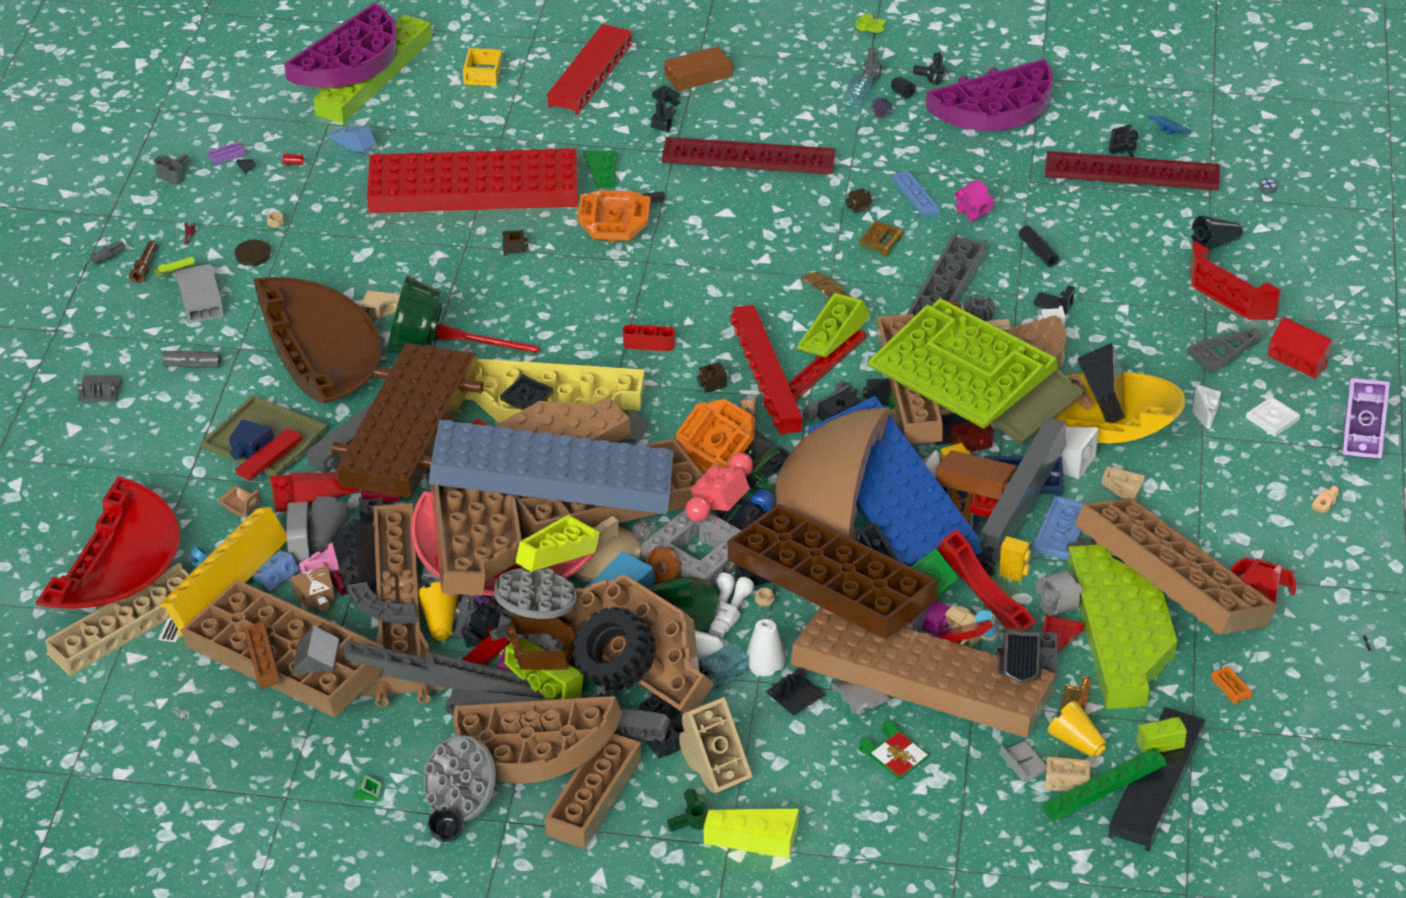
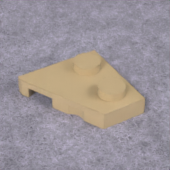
[1101,466,1145,501]

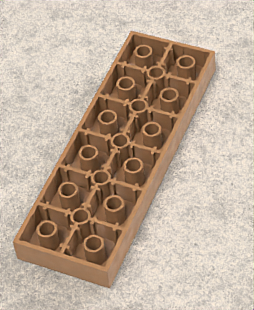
[791,607,1056,738]

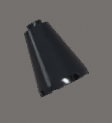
[1191,216,1243,250]

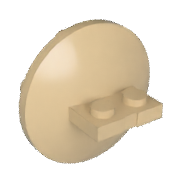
[573,516,641,582]

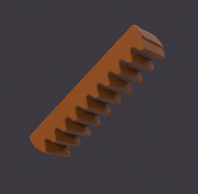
[243,621,281,689]

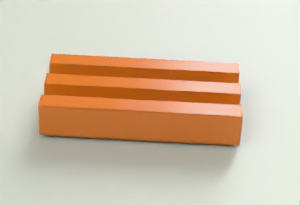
[1211,666,1253,705]

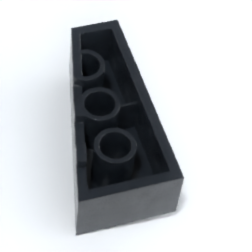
[331,518,377,595]

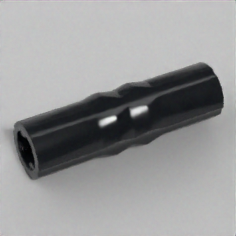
[1019,225,1059,267]

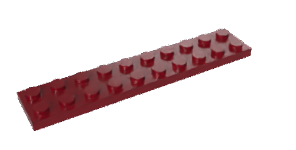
[662,137,836,175]
[1045,151,1220,190]

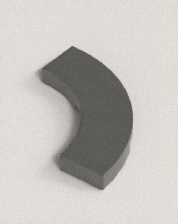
[347,582,418,623]

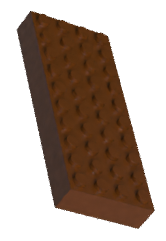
[727,504,937,640]

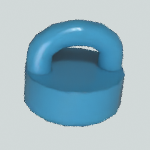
[190,545,210,567]

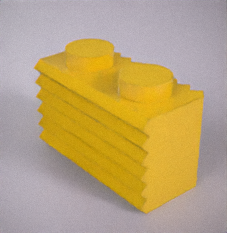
[999,536,1032,582]

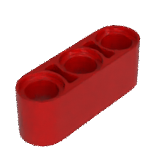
[622,324,676,351]

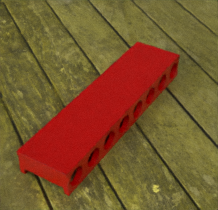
[547,24,632,115]

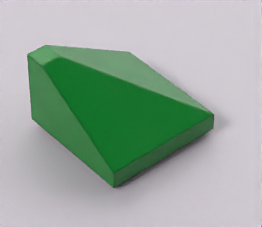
[353,774,383,801]

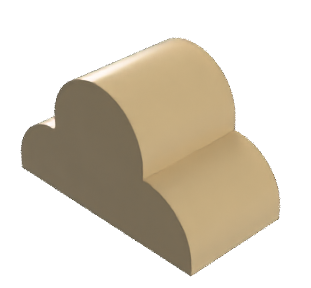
[679,697,753,793]

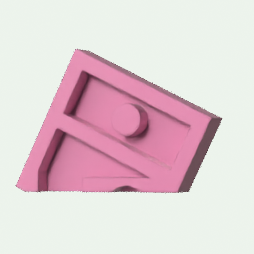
[299,543,340,575]

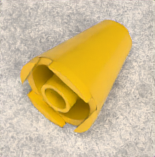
[418,582,459,641]
[1047,701,1107,758]

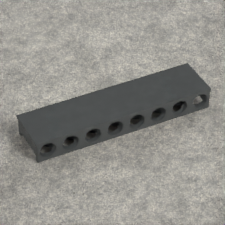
[907,233,988,316]
[981,416,1066,562]

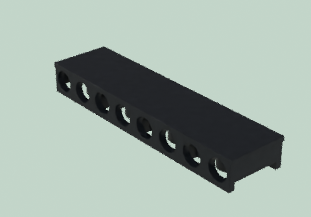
[1108,707,1205,851]

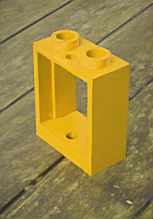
[463,48,502,86]

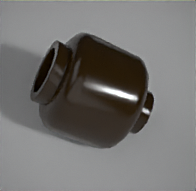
[845,188,872,213]

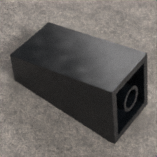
[1077,343,1125,423]

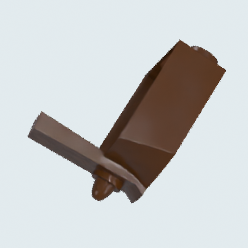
[506,616,575,670]

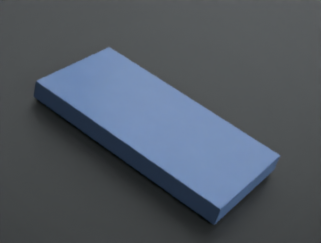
[1032,496,1086,560]

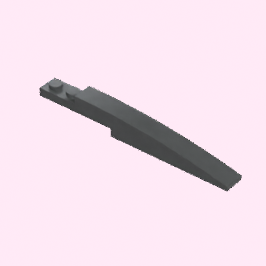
[344,640,544,696]

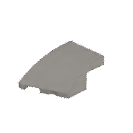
[831,680,889,715]

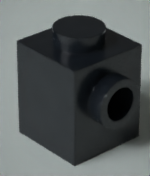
[863,379,890,405]

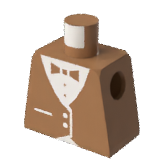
[291,566,335,611]

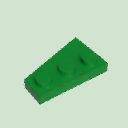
[583,151,617,188]

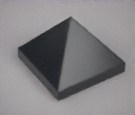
[236,159,256,174]
[461,628,485,648]

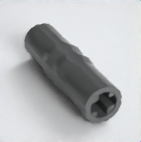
[162,350,221,368]

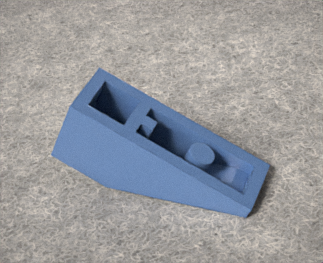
[327,125,376,153]

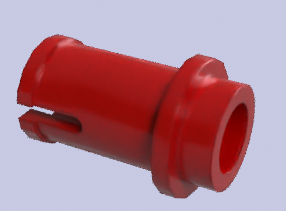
[282,152,304,166]

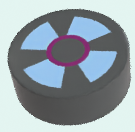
[1259,178,1277,194]

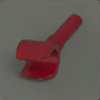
[184,223,196,244]

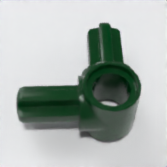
[667,788,708,831]

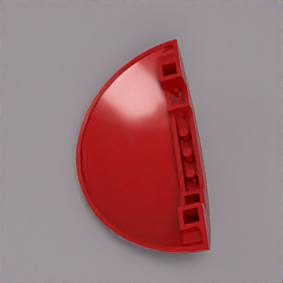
[35,476,179,609]

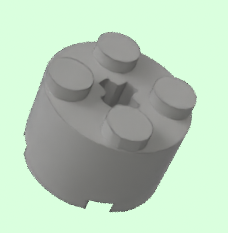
[1037,570,1082,616]

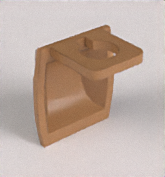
[218,486,261,517]

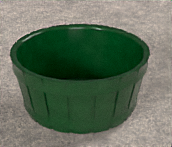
[387,275,443,354]

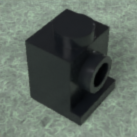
[359,497,387,524]

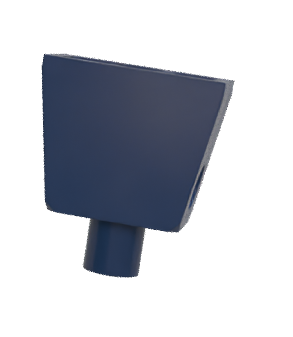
[229,419,274,460]

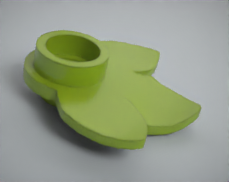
[855,13,886,33]

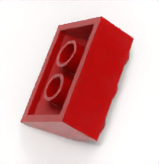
[1267,317,1332,379]

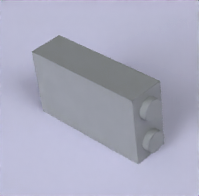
[175,264,224,324]

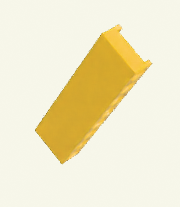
[160,507,287,636]

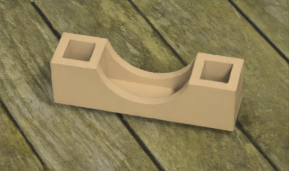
[361,290,400,320]

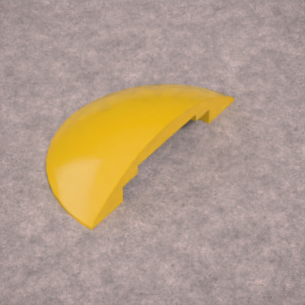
[1055,372,1185,443]

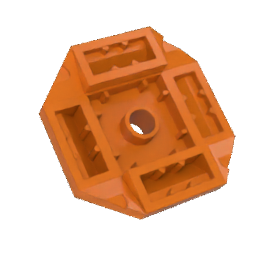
[577,190,651,243]
[675,399,755,475]

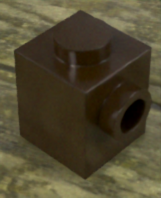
[697,362,727,393]

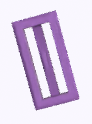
[207,141,246,165]

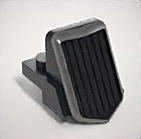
[996,629,1042,683]

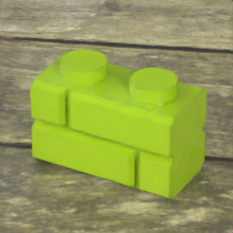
[1137,717,1187,753]

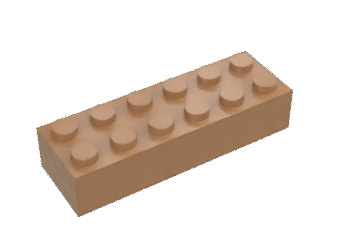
[545,733,641,849]

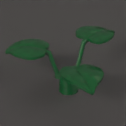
[716,447,780,516]

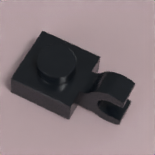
[652,85,681,106]

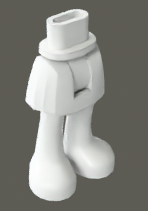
[708,573,754,637]

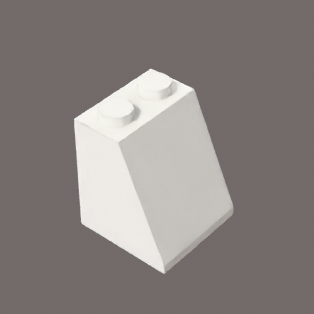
[1060,427,1099,480]

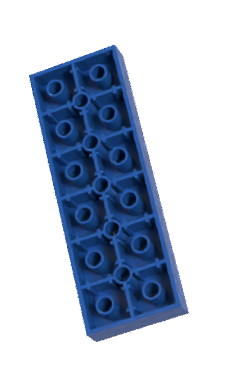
[808,396,982,568]

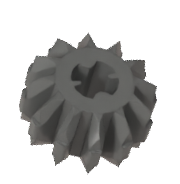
[964,295,995,321]

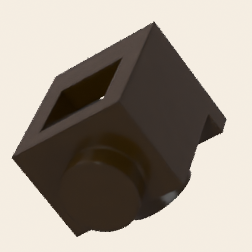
[502,230,528,256]

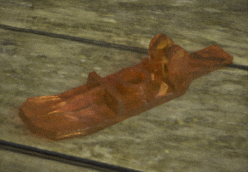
[801,271,852,300]

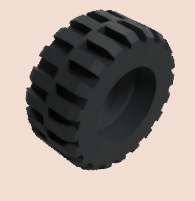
[572,607,656,691]

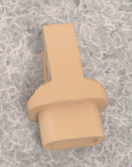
[741,398,756,416]
[1312,485,1339,513]

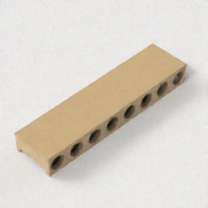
[45,563,189,676]

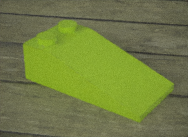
[796,293,870,357]

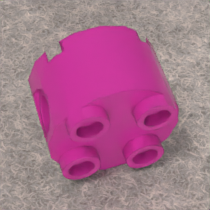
[955,180,994,222]

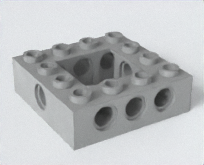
[641,510,741,588]

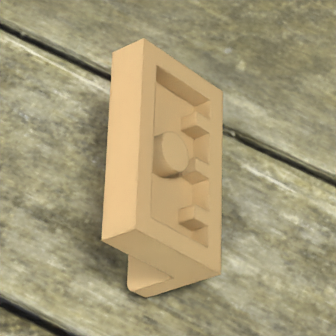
[1045,757,1090,792]

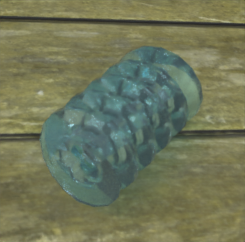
[843,73,872,106]

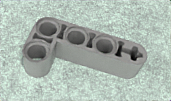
[286,501,310,563]

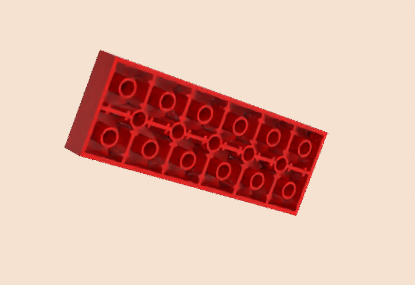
[367,148,578,213]

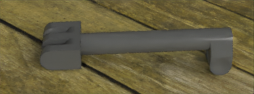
[803,381,858,421]

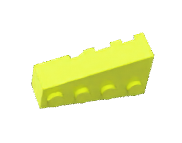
[516,515,600,572]
[704,809,799,858]

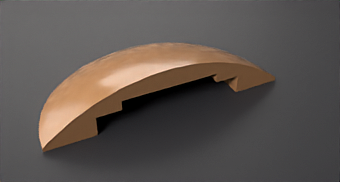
[774,408,890,540]

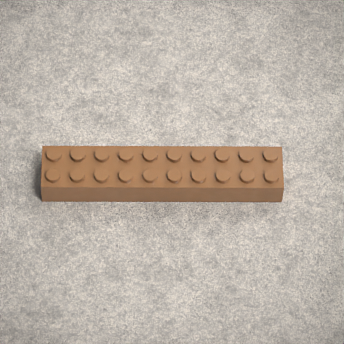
[877,314,942,444]

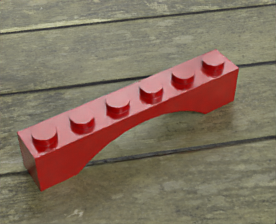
[937,529,1037,631]

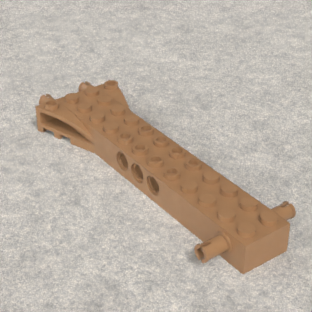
[361,503,445,707]

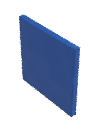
[1148,115,1192,135]

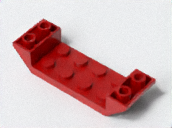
[1189,241,1281,320]

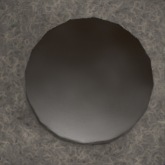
[235,239,271,266]

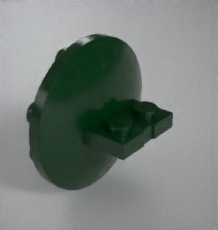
[650,576,720,632]

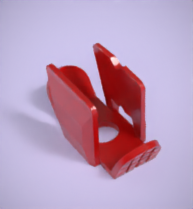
[1230,557,1296,603]

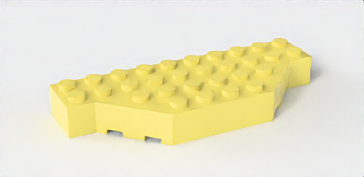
[463,359,645,423]

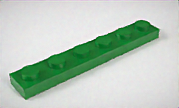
[1042,747,1166,822]

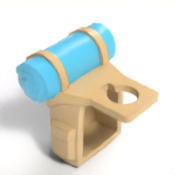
[945,605,999,648]

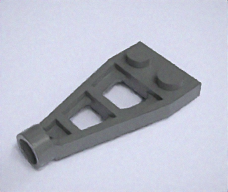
[1187,328,1262,373]

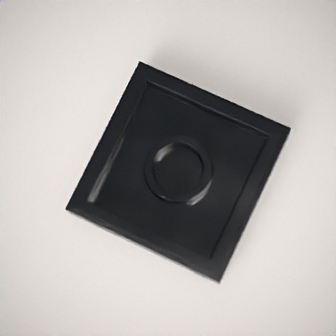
[500,375,553,410]

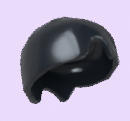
[428,809,462,842]

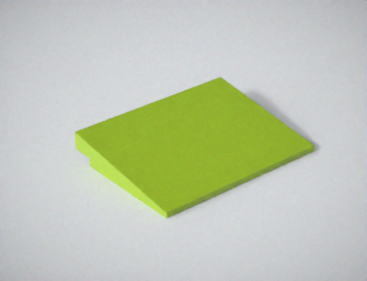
[867,298,1058,428]

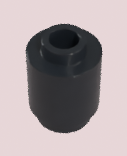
[891,77,915,99]

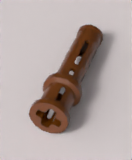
[129,241,158,283]

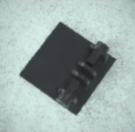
[766,668,825,716]

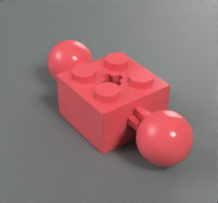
[685,453,753,522]

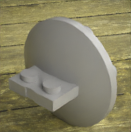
[494,566,577,636]
[424,736,499,822]

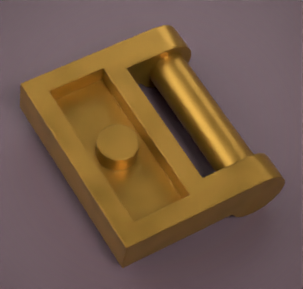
[859,221,904,256]

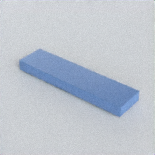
[892,170,940,218]

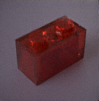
[950,422,994,452]

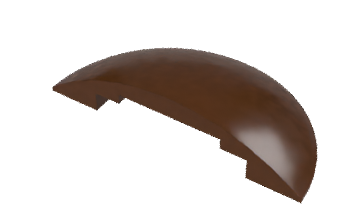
[254,277,381,403]

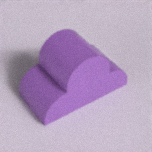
[1342,378,1390,459]

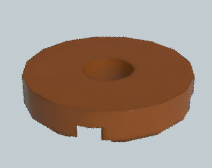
[645,546,681,584]

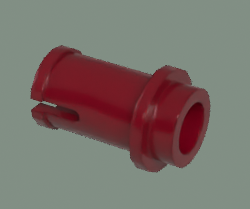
[330,570,347,596]

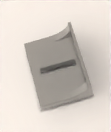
[1000,741,1046,782]

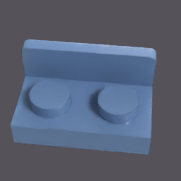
[251,551,299,592]

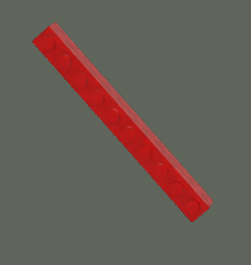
[730,305,802,434]

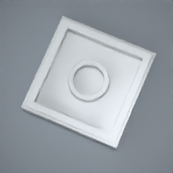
[1246,396,1300,437]

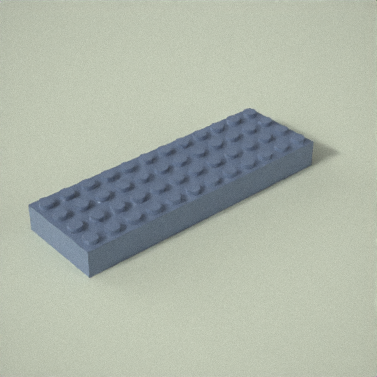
[429,420,673,514]

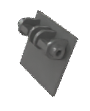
[77,375,121,402]

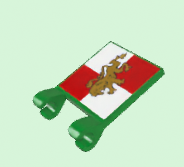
[858,720,929,780]

